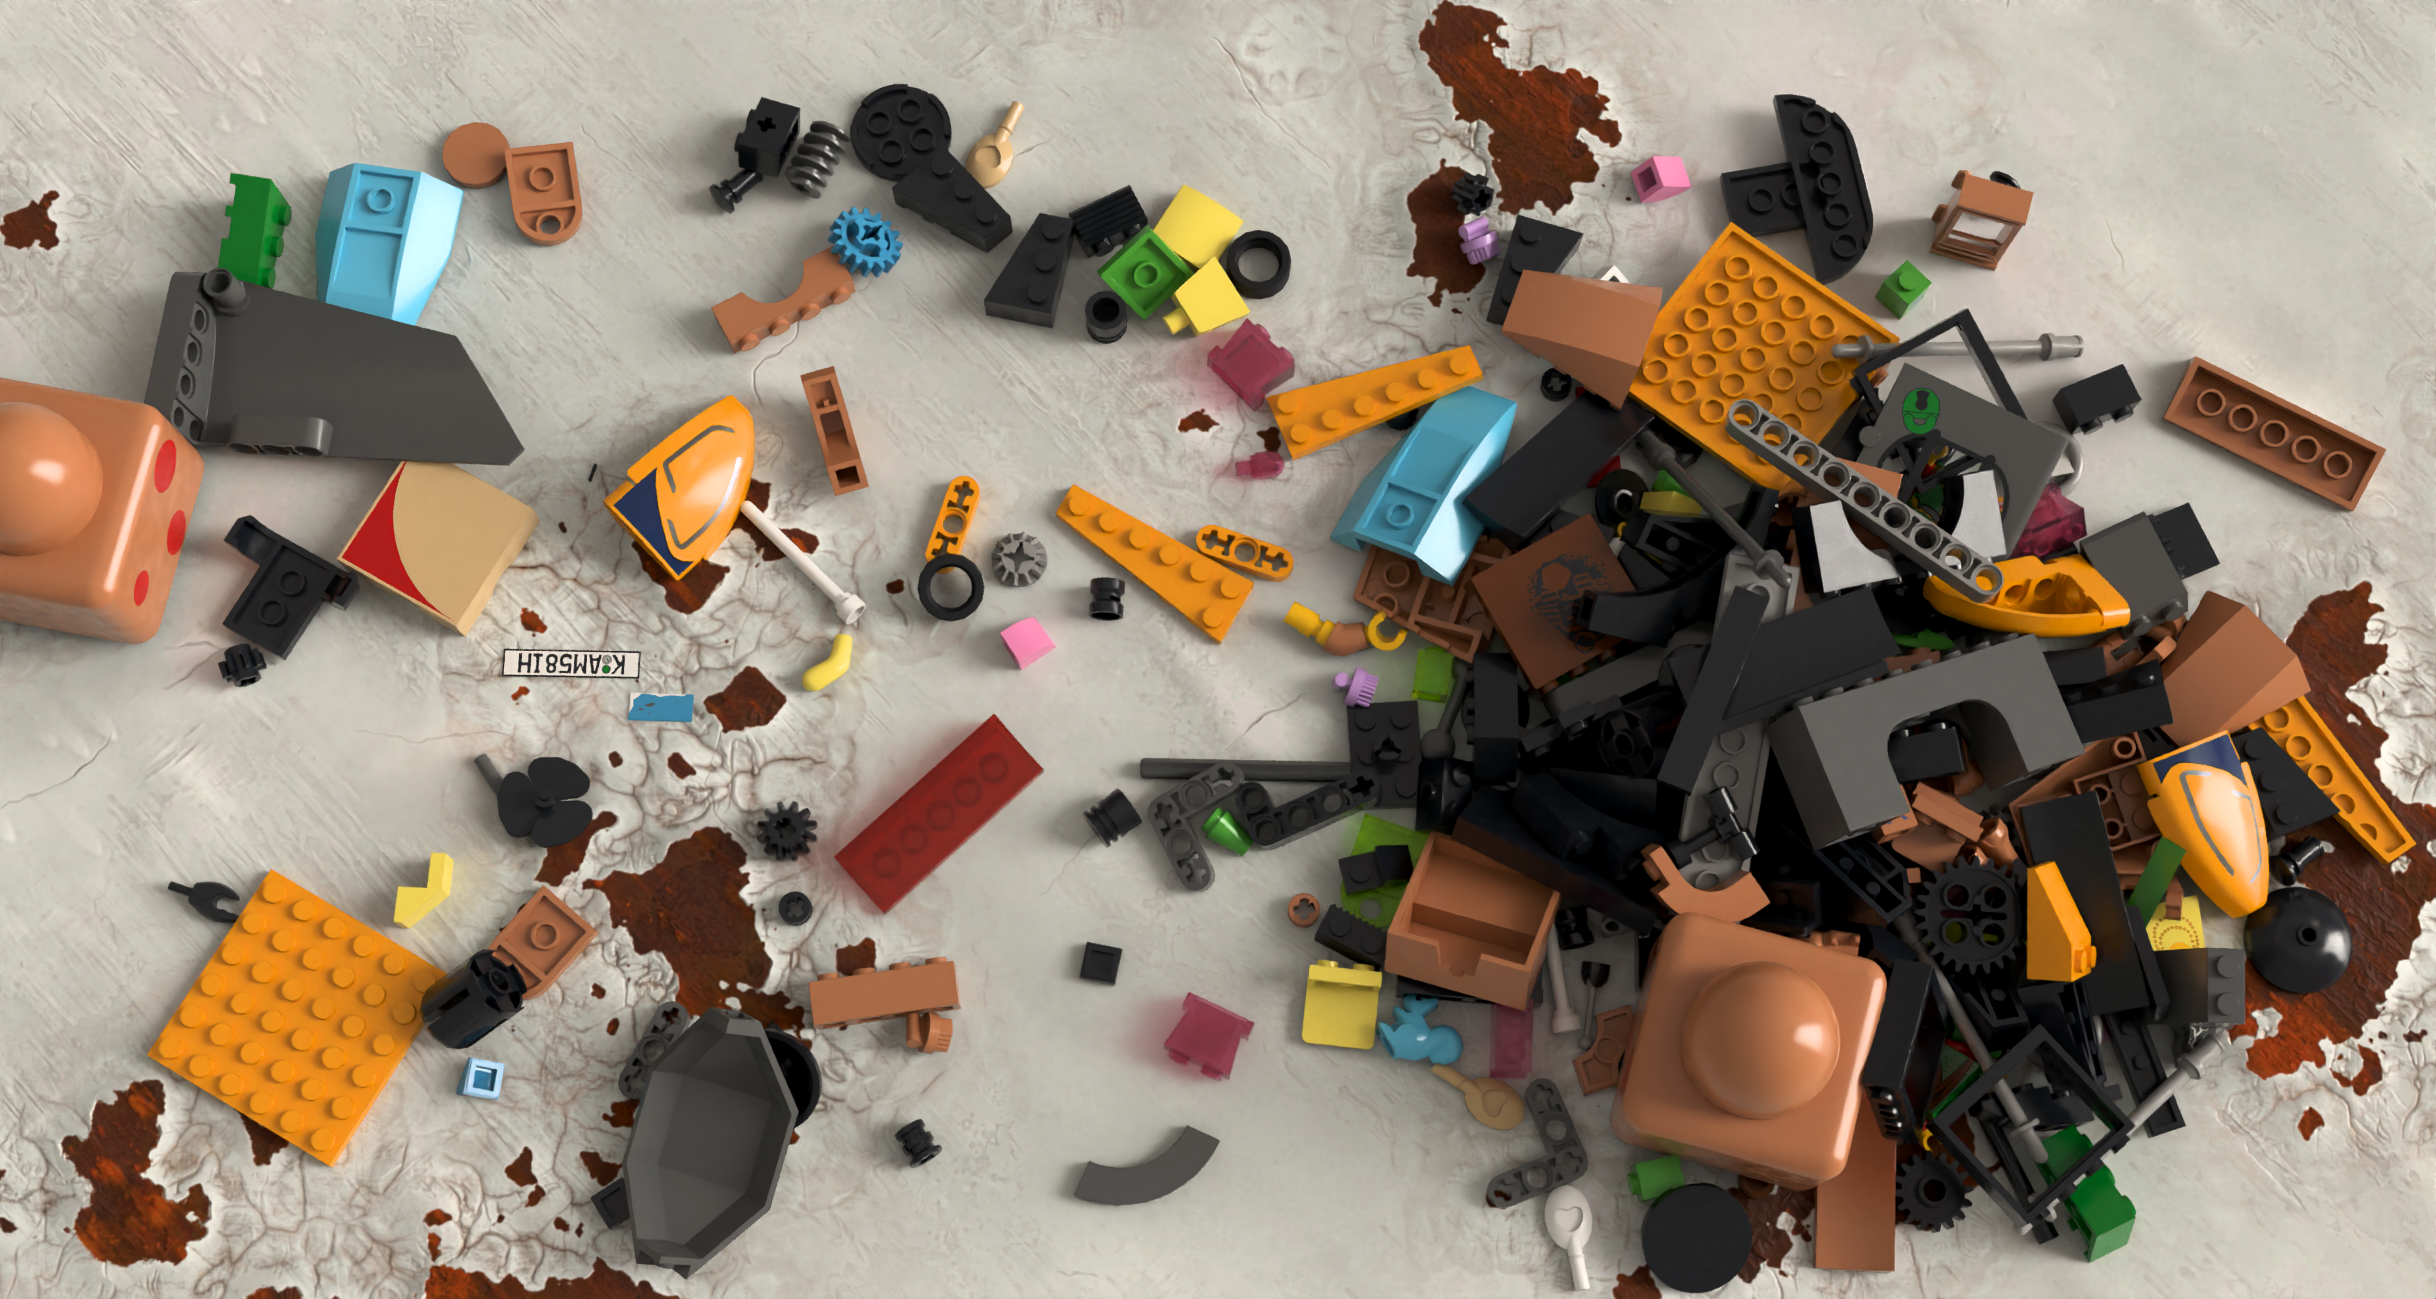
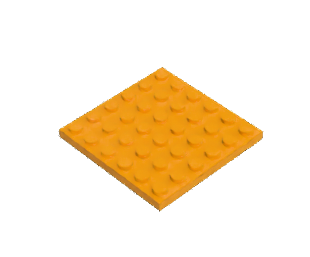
[1627,222,1900,493]
[147,869,447,1167]

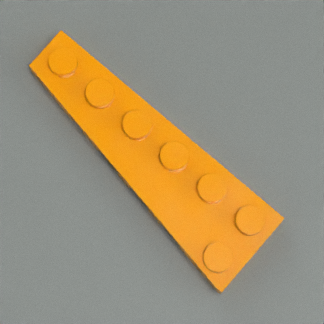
[1266,345,1484,461]
[1056,484,1254,644]
[2242,696,2416,866]

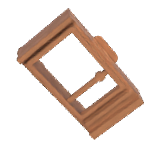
[1929,170,2034,271]

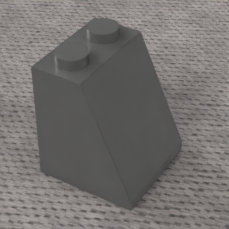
[2079,511,2188,640]
[2143,947,2245,1028]

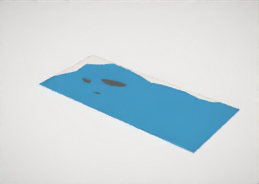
[628,693,694,722]

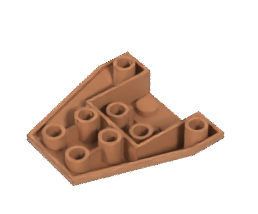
[2007,732,2163,874]

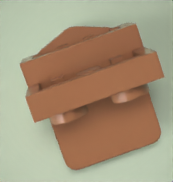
[1890,782,1984,874]

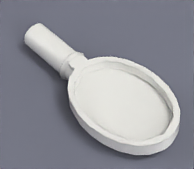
[1544,1185,1592,1291]

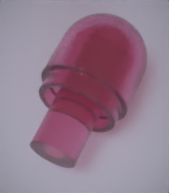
[1235,451,1284,480]

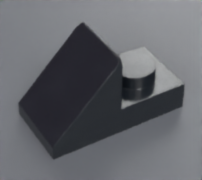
[1338,845,1414,896]

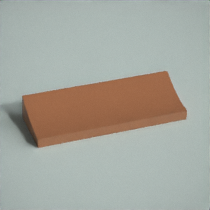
[2161,356,2386,512]
[1813,1089,1896,1274]

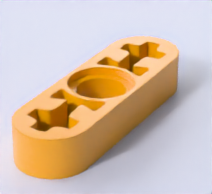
[925,476,980,574]
[1196,525,1293,582]

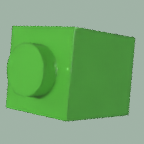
[1875,260,1932,320]
[1627,1155,1685,1203]

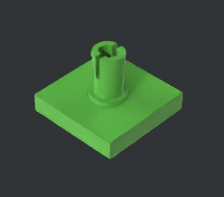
[1097,225,1194,321]

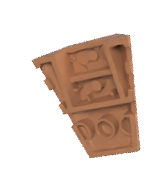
[1501,269,1663,411]
[1353,535,1517,665]
[2156,590,2311,749]

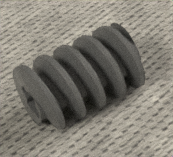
[785,121,851,199]

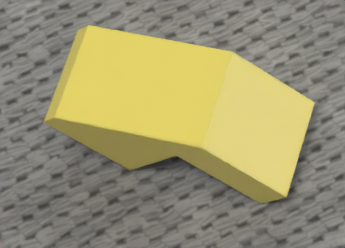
[394,852,454,929]

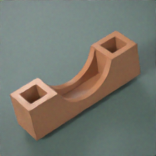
[711,246,856,354]

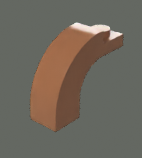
[800,366,869,496]
[1640,843,1771,923]

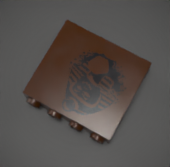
[1463,513,1637,696]

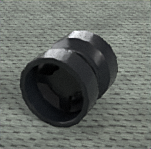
[1089,577,1125,621]
[1555,907,1595,951]

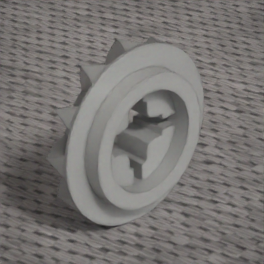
[991,532,1047,587]

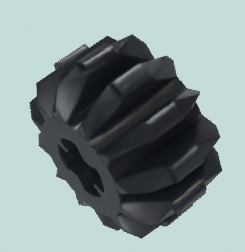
[757,801,818,862]

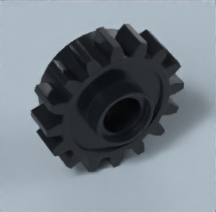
[1895,1150,1973,1233]

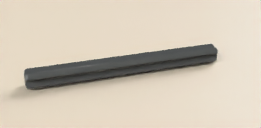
[1140,758,1351,782]

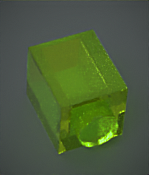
[1411,646,1454,703]

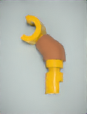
[1283,601,1408,657]

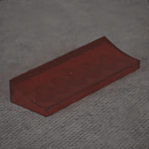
[834,713,1044,915]

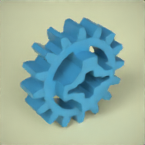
[828,207,903,277]

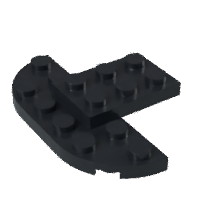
[1720,94,1873,285]

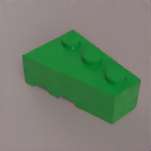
[218,173,292,289]
[2032,1125,2136,1263]

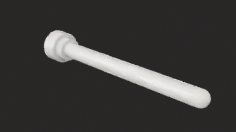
[740,501,867,625]
[1546,921,1582,1034]

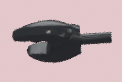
[168,881,240,923]

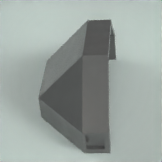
[622,1007,799,1280]

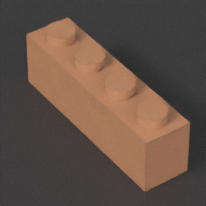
[809,957,961,1030]

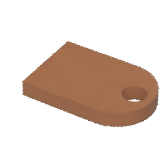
[504,142,583,246]
[488,885,599,1001]

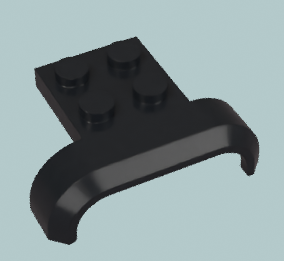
[222,515,360,660]

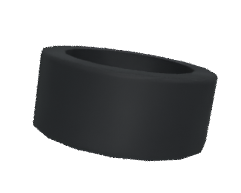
[1226,230,1291,299]
[917,553,985,621]

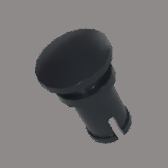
[709,169,763,214]
[2268,835,2324,887]

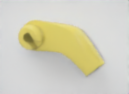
[802,634,853,692]

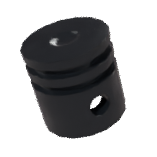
[1085,291,1127,344]
[1083,788,1142,848]

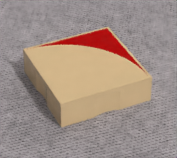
[337,461,541,637]

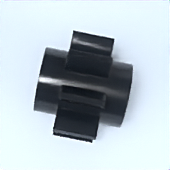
[1451,173,1494,216]
[218,644,267,687]

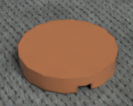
[442,122,510,189]

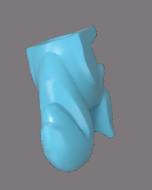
[1376,994,1463,1065]

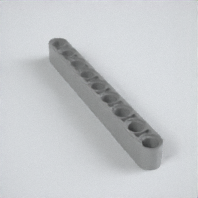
[1725,399,2004,603]

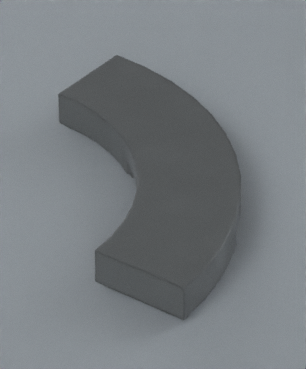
[1074,1125,1220,1206]

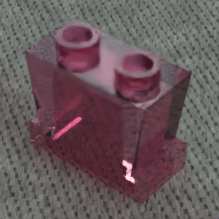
[1207,318,1295,412]
[1999,482,2087,558]
[1164,992,1255,1081]
[1489,999,1533,1080]

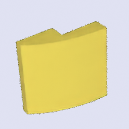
[1152,184,1244,272]

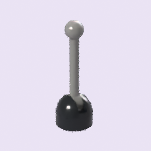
[1578,961,1611,1050]

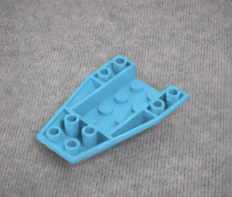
[315,163,464,325]
[1330,386,1517,586]

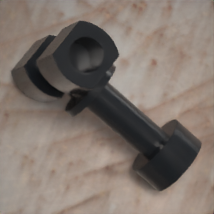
[1664,786,1761,870]

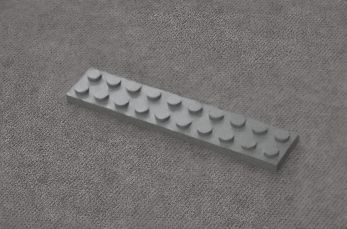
[1665,554,1800,924]

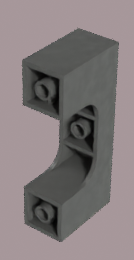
[1764,632,2086,851]

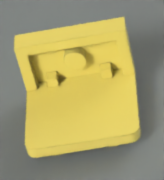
[1302,960,1382,1050]

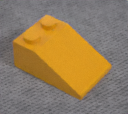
[2027,861,2096,982]

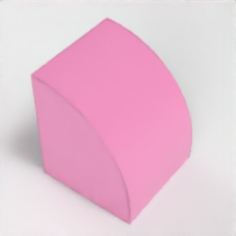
[1630,156,1691,202]
[1000,617,1056,670]

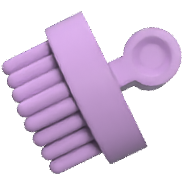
[1459,217,1501,265]
[1332,667,1379,708]

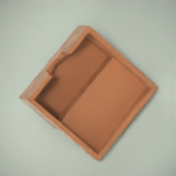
[1384,830,1564,1011]

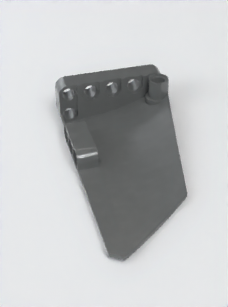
[144,267,525,466]

